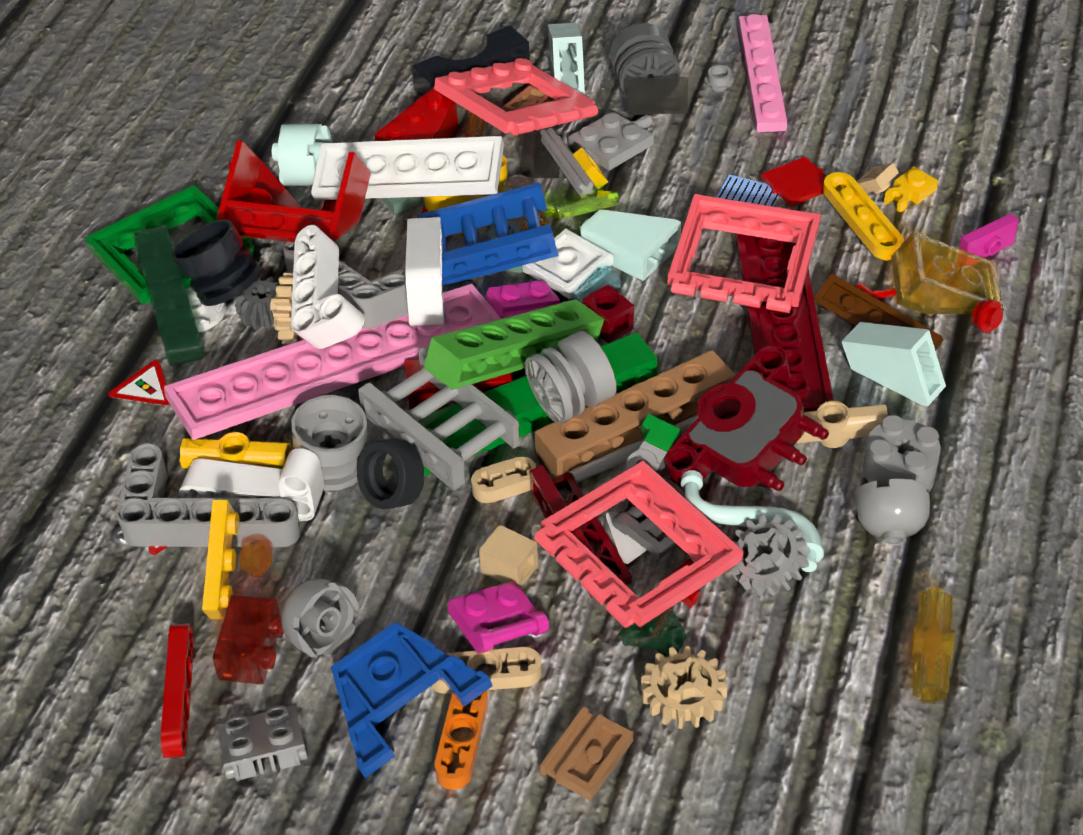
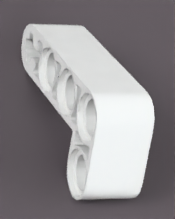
[405,217,444,326]
[291,225,365,349]
[179,448,324,521]

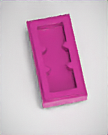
[957,213,1019,267]

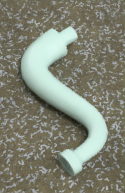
[681,470,824,572]

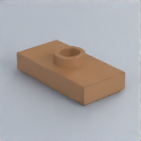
[502,86,554,112]

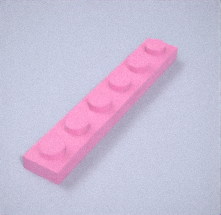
[738,14,787,132]

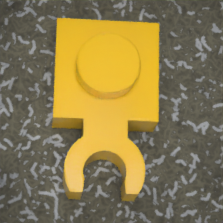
[884,166,939,212]

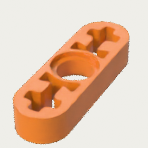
[434,691,489,790]

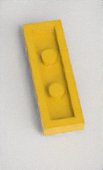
[202,500,239,620]

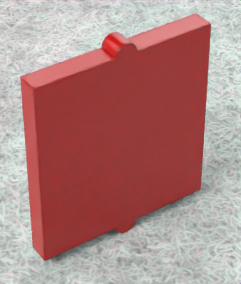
[761,157,826,207]

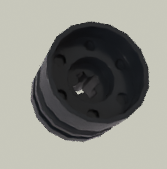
[172,220,260,306]

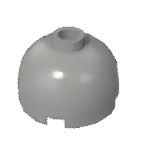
[855,479,930,544]
[281,578,359,658]

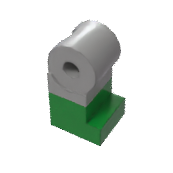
[626,413,680,475]

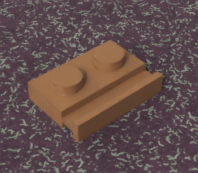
[540,706,633,801]

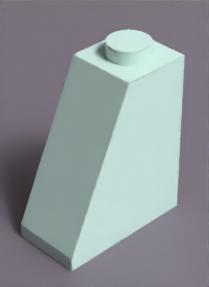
[548,22,585,95]
[580,209,681,281]
[842,322,946,406]

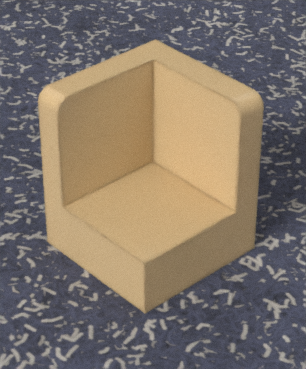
[479,525,538,588]

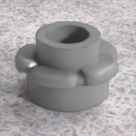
[705,65,734,91]

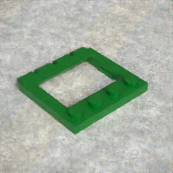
[84,185,254,306]

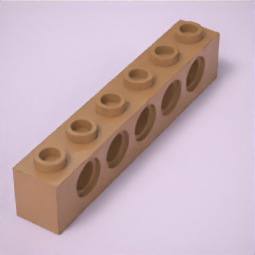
[535,350,736,478]

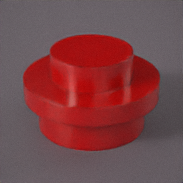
[972,299,1003,333]

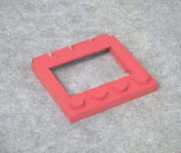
[434,58,598,135]
[668,194,821,313]
[534,461,744,628]

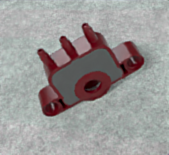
[665,345,829,491]

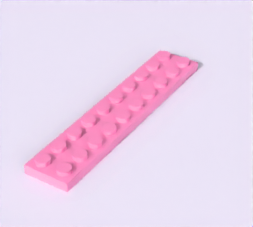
[164,284,502,440]

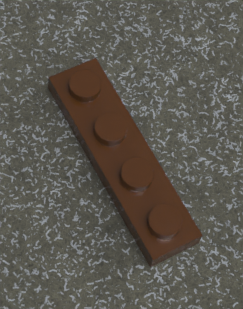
[814,273,943,351]

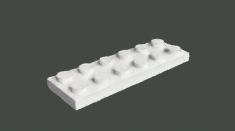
[311,136,504,200]

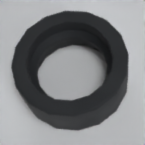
[357,438,425,510]

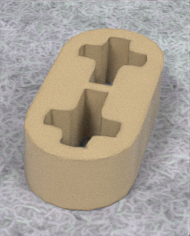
[471,457,537,503]

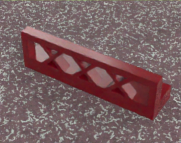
[530,465,632,598]

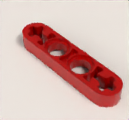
[161,623,194,758]

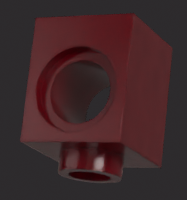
[582,284,634,343]

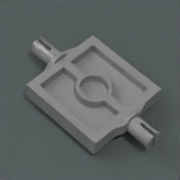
[568,111,654,171]

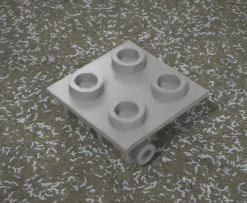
[217,705,307,782]

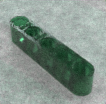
[133,226,203,366]

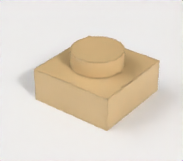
[857,162,899,194]

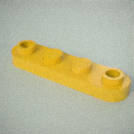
[823,172,904,261]

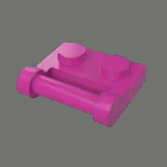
[447,581,549,654]

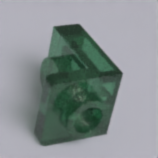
[618,609,687,658]

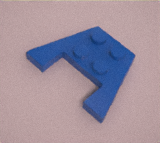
[331,622,493,778]

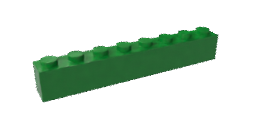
[390,332,657,476]

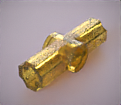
[911,587,955,704]

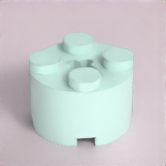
[272,124,333,186]

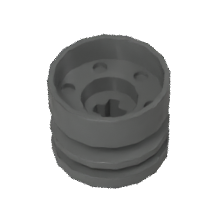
[610,23,680,104]

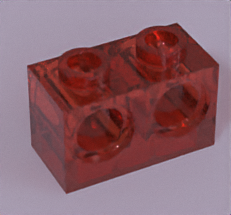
[212,595,284,685]

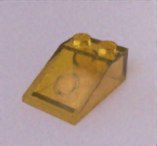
[891,232,1004,314]

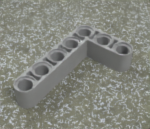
[283,242,408,329]
[117,443,300,547]

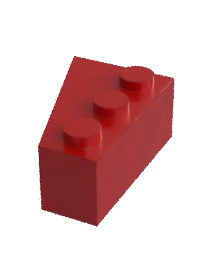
[374,88,458,141]

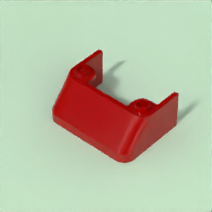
[217,140,371,243]

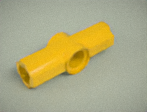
[180,432,292,469]

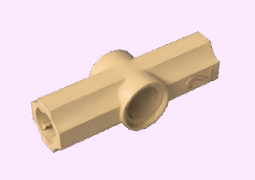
[797,401,888,448]

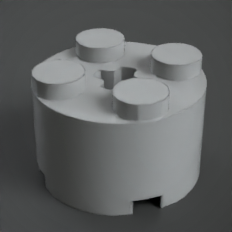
[863,415,941,492]

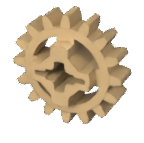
[270,272,304,345]
[641,646,728,729]

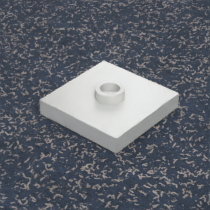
[522,229,614,299]

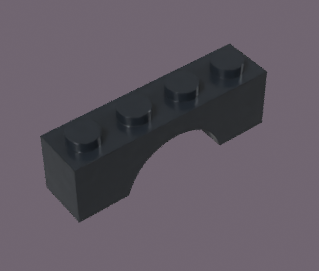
[412,25,530,97]

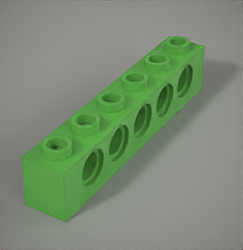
[424,299,604,390]

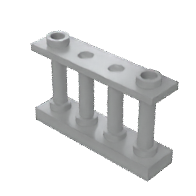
[358,347,519,491]

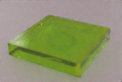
[543,190,620,219]

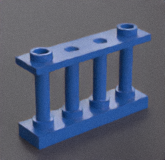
[417,182,559,287]

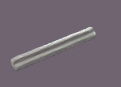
[540,127,594,197]

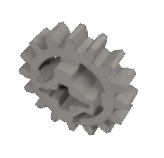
[730,514,811,596]

